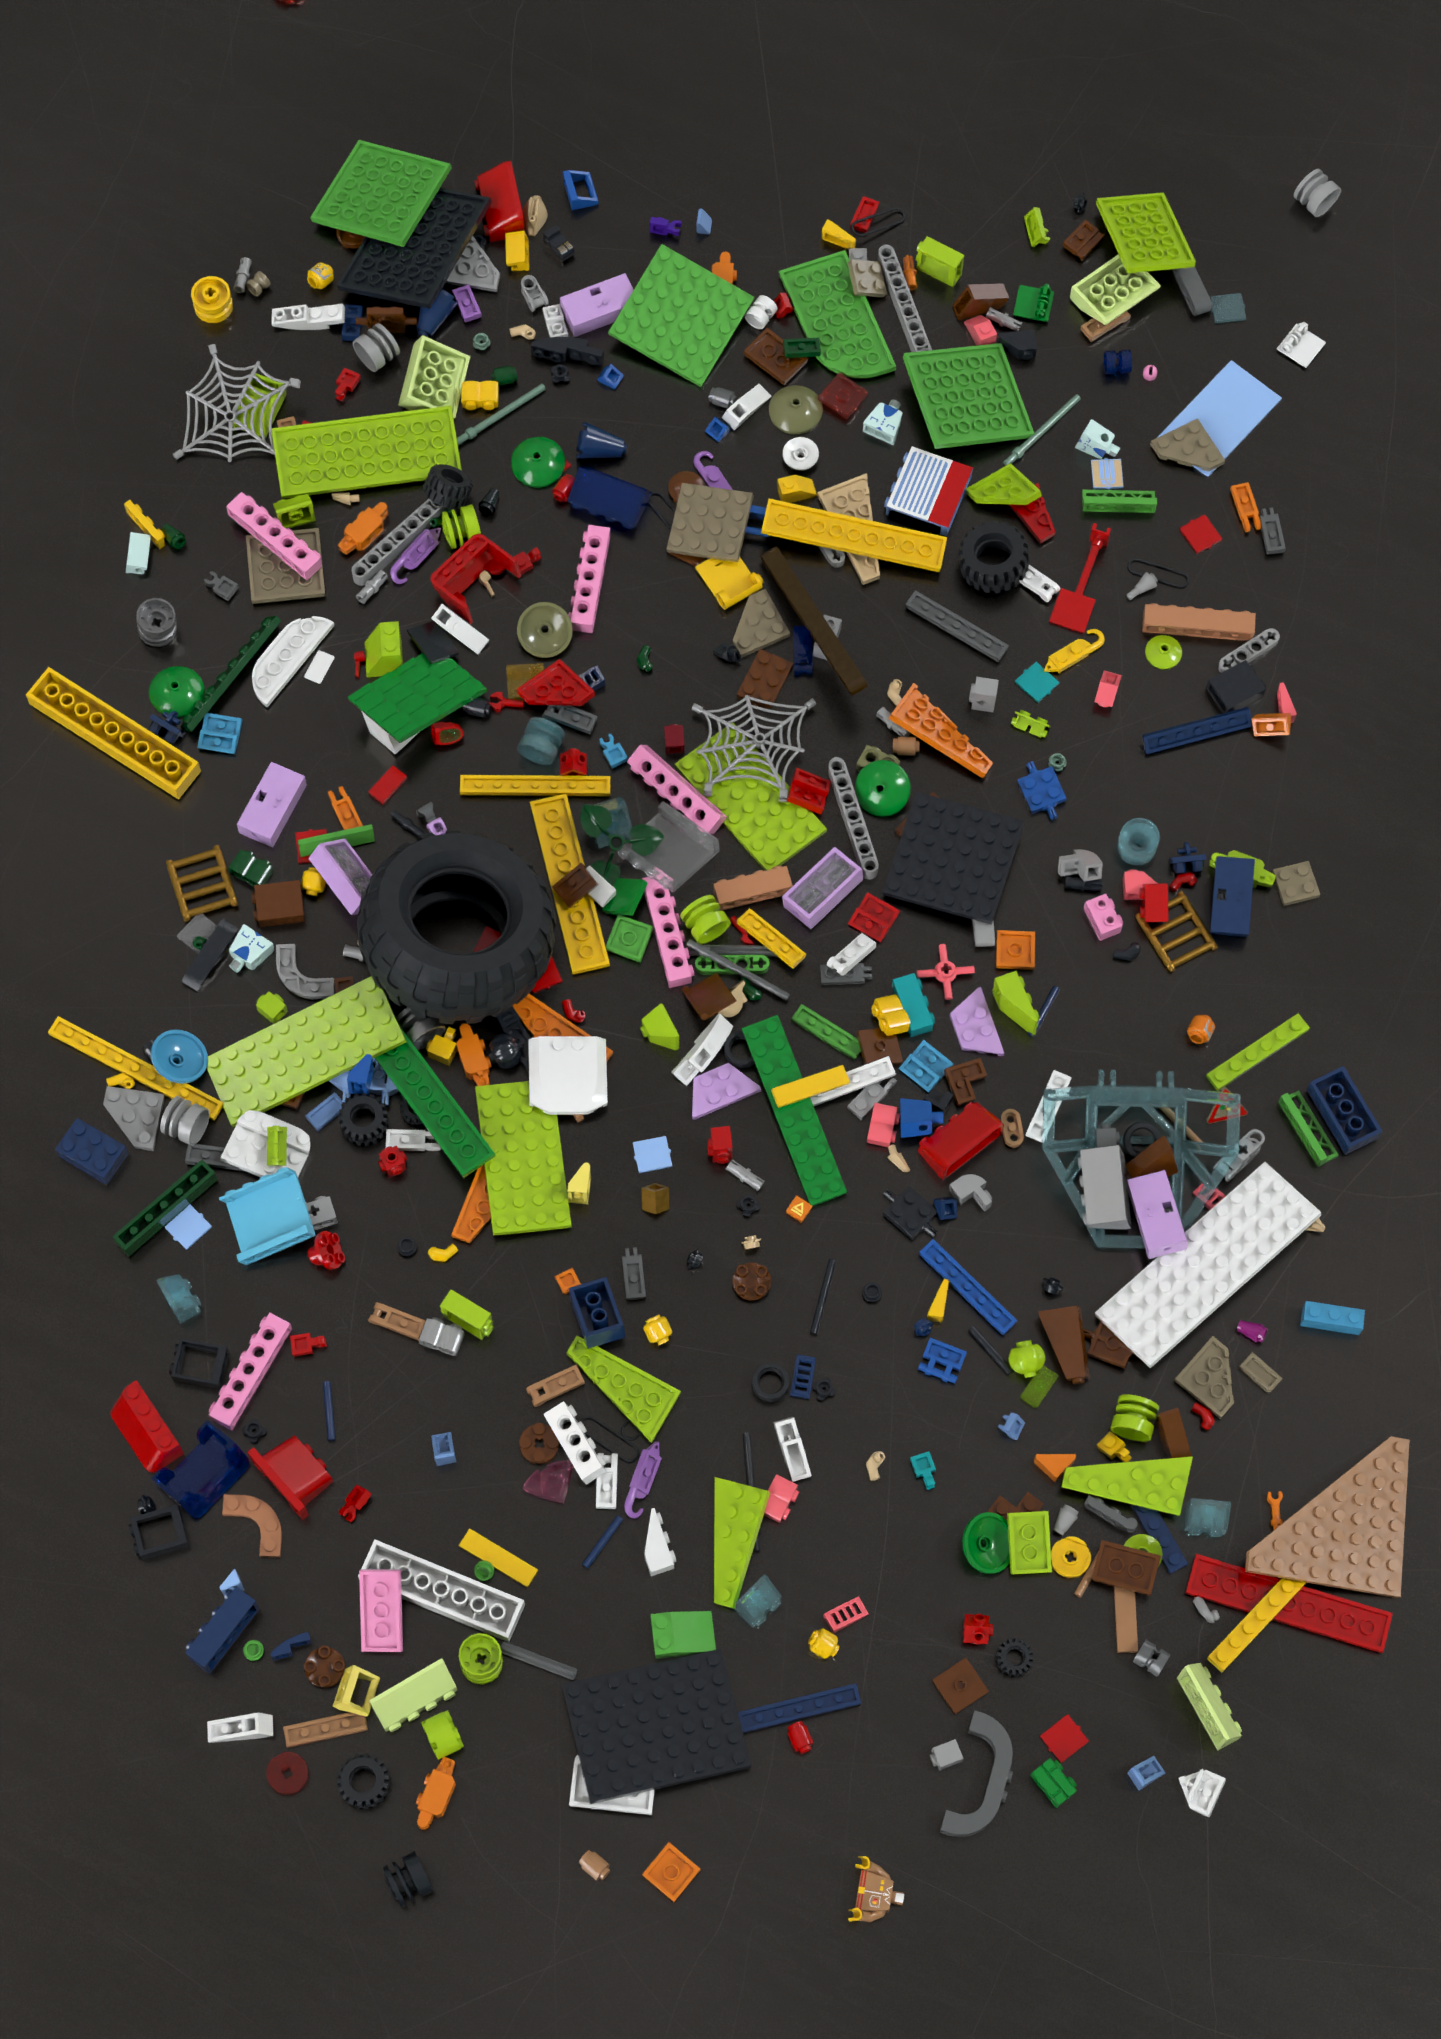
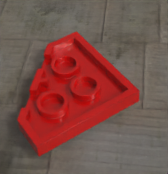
[516,659,595,706]

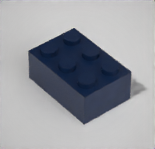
[55,1118,129,1185]
[569,1277,625,1349]

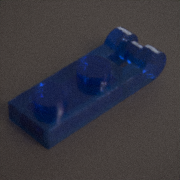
[793,626,813,674]

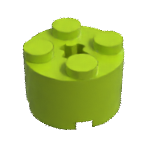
[421,1710,464,1760]

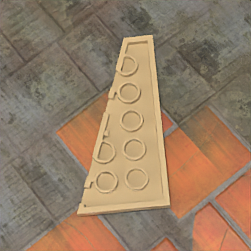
[817,473,880,585]

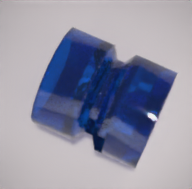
[1104,349,1132,374]

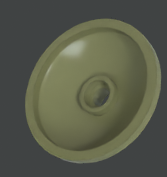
[769,385,823,434]
[517,602,573,658]

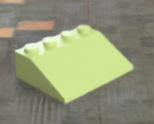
[1070,254,1161,325]
[398,335,470,420]
[369,1658,458,1732]
[1177,1663,1242,1750]

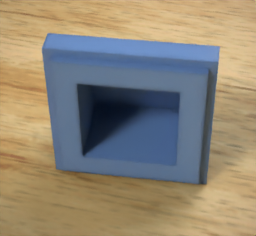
[696,209,712,234]

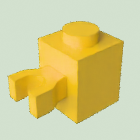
[426,1027,457,1066]

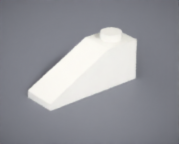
[207,1712,273,1743]

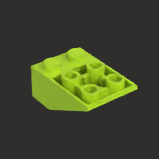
[233,373,287,438]
[992,971,1040,1036]

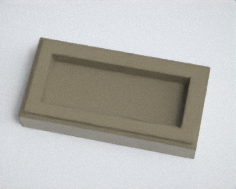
[1239,1352,1283,1394]

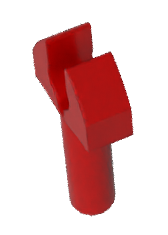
[489,692,525,712]
[730,916,759,945]

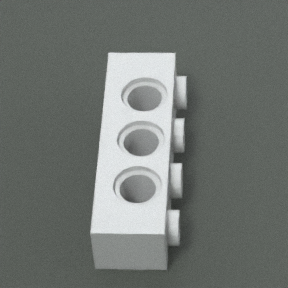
[544,1401,607,1484]

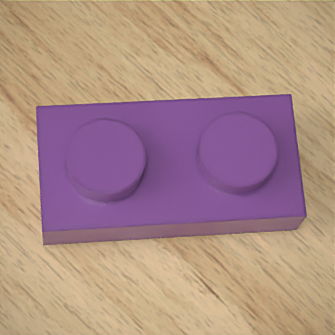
[452,285,482,322]

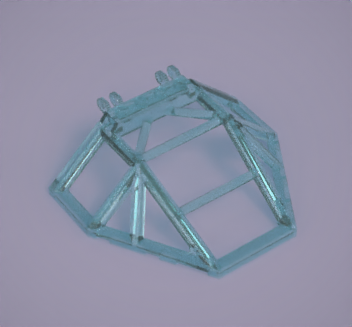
[1042,1069,1241,1248]

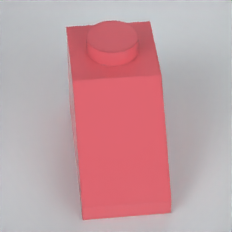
[964,315,997,346]
[1095,671,1122,707]
[1122,870,1158,900]

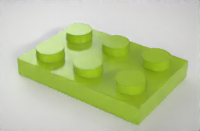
[1007,1511,1052,1574]

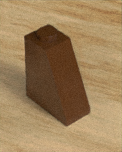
[952,283,1009,320]
[1124,1135,1179,1180]
[1154,1408,1192,1459]

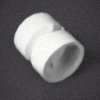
[745,295,777,330]

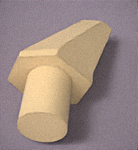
[332,493,360,505]
[887,1145,910,1172]

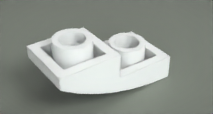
[542,304,568,338]

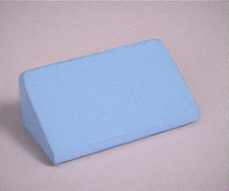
[220,1569,244,1597]

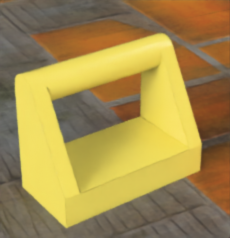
[568,1162,591,1204]
[333,1665,380,1716]

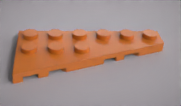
[889,683,993,778]
[513,994,613,1062]
[451,1165,491,1243]

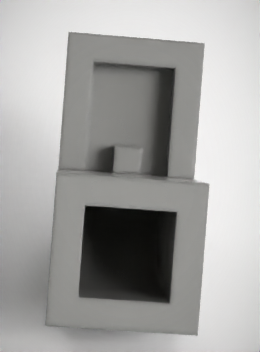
[1058,849,1103,882]
[948,1174,992,1212]

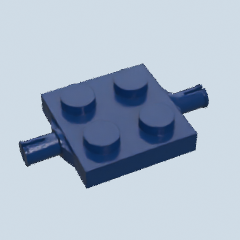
[1017,761,1067,820]

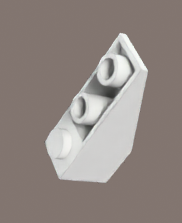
[722,384,772,430]
[431,604,489,655]
[644,1508,677,1576]

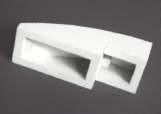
[773,1417,812,1482]

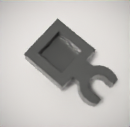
[204,571,239,601]

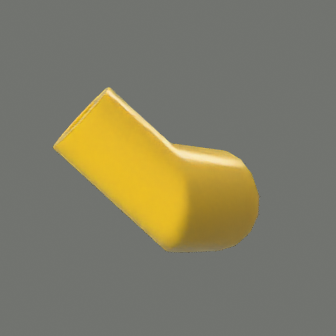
[106,1073,135,1089]

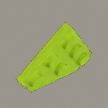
[966,463,1042,505]

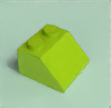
[273,494,316,529]

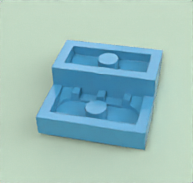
[197,713,243,754]
[899,1040,954,1093]

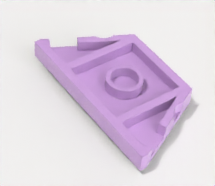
[950,987,1004,1056]
[692,1063,761,1120]

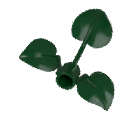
[580,804,664,886]

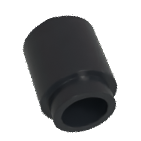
[463,697,491,718]

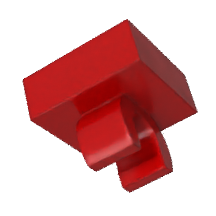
[774,293,794,318]

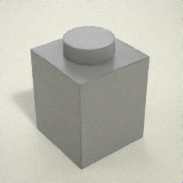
[930,1739,963,1770]

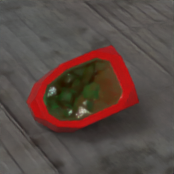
[431,722,464,745]

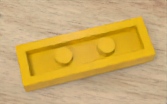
[124,500,166,549]

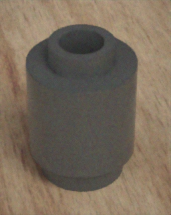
[709,387,737,409]

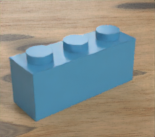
[1300,1301,1365,1335]

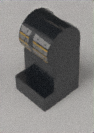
[543,225,575,261]

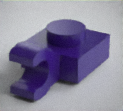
[650,217,682,236]

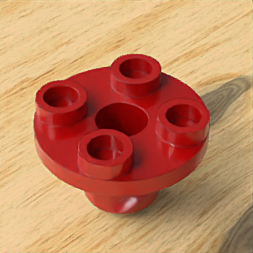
[308,1231,345,1270]

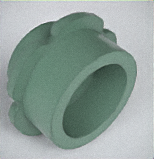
[473,333,490,350]
[1048,753,1067,771]

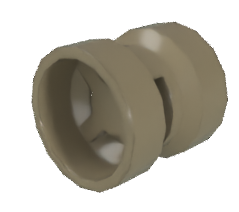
[245,271,271,296]

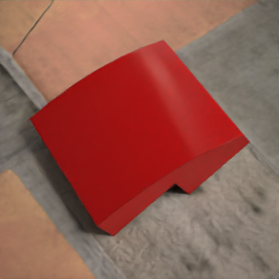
[787,768,831,814]
[848,892,901,943]

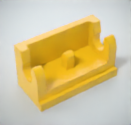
[505,231,529,271]

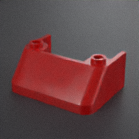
[431,534,521,625]

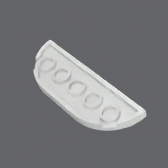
[252,616,334,707]

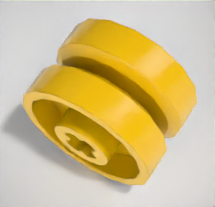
[191,276,233,323]

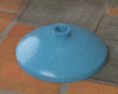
[151,1030,208,1084]

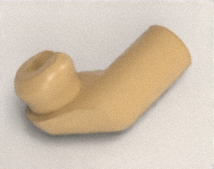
[509,325,536,340]
[887,679,902,706]
[866,1451,885,1481]

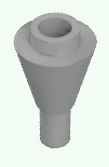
[1126,572,1158,600]

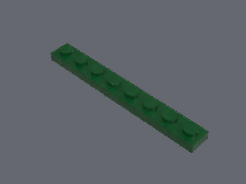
[180,616,281,732]

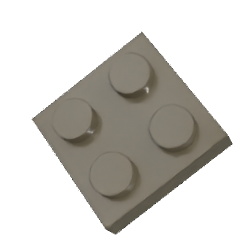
[847,259,887,297]
[1272,861,1320,906]

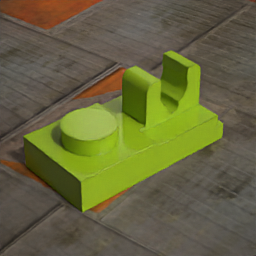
[1024,207,1050,247]

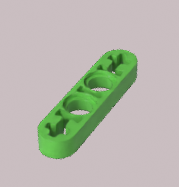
[695,955,769,975]

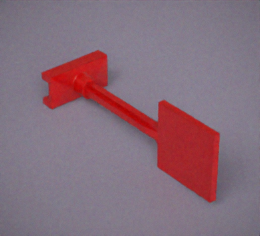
[1049,523,1111,634]

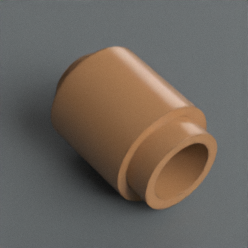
[893,737,920,756]
[579,1850,610,1881]

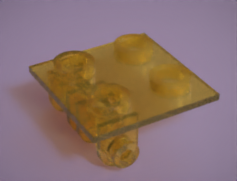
[506,663,544,699]

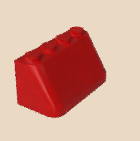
[474,160,524,242]
[918,1102,1004,1181]
[111,1380,184,1473]

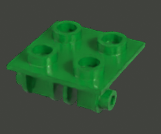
[1013,284,1054,322]

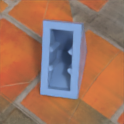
[431,1432,456,1466]
[1128,1756,1165,1790]

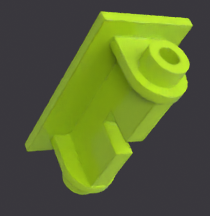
[1011,710,1051,738]
[267,1126,287,1166]

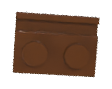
[1063,220,1105,261]
[552,863,599,908]

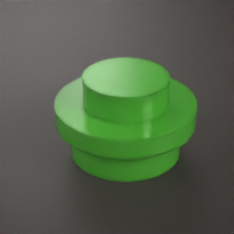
[474,1561,494,1581]
[243,1640,264,1661]

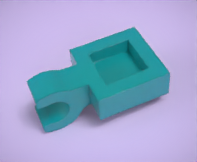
[910,1451,936,1490]

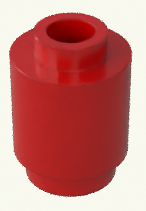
[552,474,577,502]
[787,1721,814,1754]

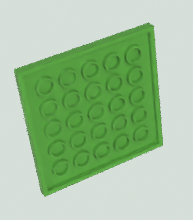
[310,140,452,247]
[608,244,754,387]
[903,343,1035,449]

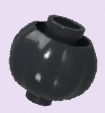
[487,1033,524,1069]

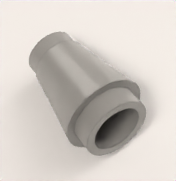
[1053,1504,1079,1536]

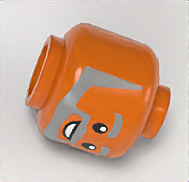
[1187,1015,1215,1044]

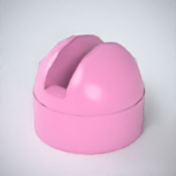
[1143,365,1157,381]

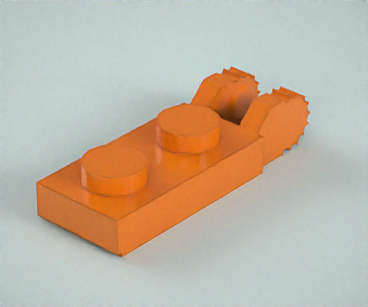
[1230,482,1261,532]
[328,786,363,830]

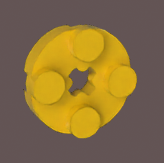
[1051,1537,1091,1578]

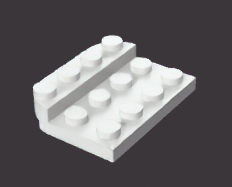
[220,1110,310,1177]
[569,1755,654,1815]

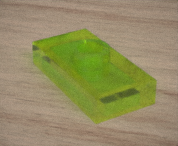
[1020,1365,1059,1409]

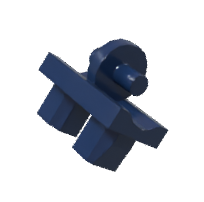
[149,711,185,744]
[1169,842,1206,874]

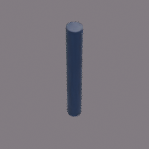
[1027,986,1060,1037]
[322,1381,335,1441]
[582,1515,623,1569]

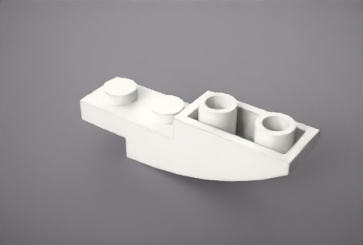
[272,304,345,330]
[671,1013,733,1086]

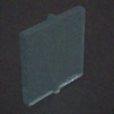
[1210,293,1246,323]

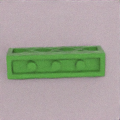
[1082,490,1157,513]
[1278,1090,1338,1167]

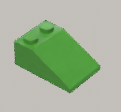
[651,1611,716,1659]

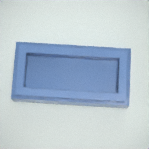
[305,1092,343,1132]

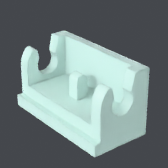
[126,532,151,574]

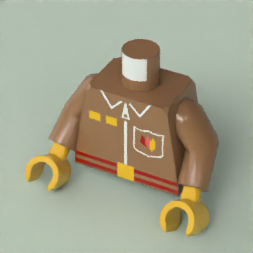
[848,1856,904,1922]

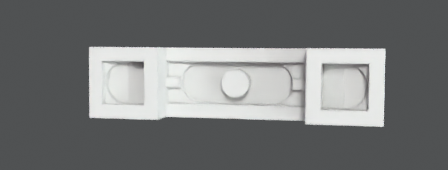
[1025,1070,1072,1143]

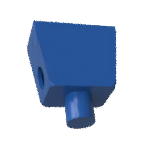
[900,1098,943,1138]

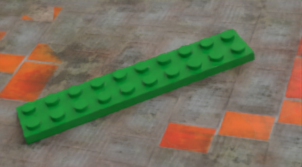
[742,1015,847,1206]
[375,1027,496,1178]

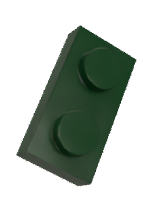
[782,337,821,358]

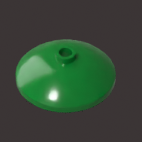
[511,437,565,488]
[149,666,205,718]
[855,760,911,816]
[962,1512,1010,1574]

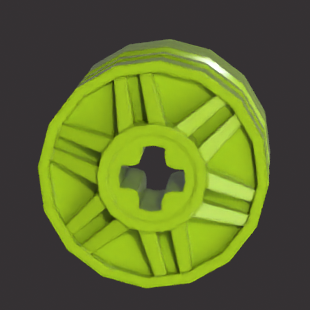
[442,504,481,549]
[680,895,731,945]
[1111,1394,1159,1442]
[459,1633,503,1684]

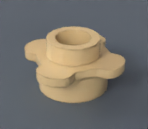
[741,1235,761,1249]

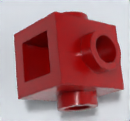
[560,748,587,776]
[378,1146,407,1177]
[963,1614,993,1645]

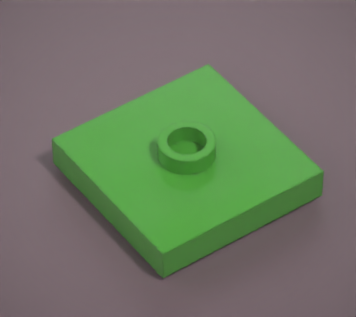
[605,914,654,963]

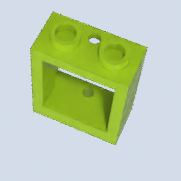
[915,236,964,287]
[440,1290,494,1340]

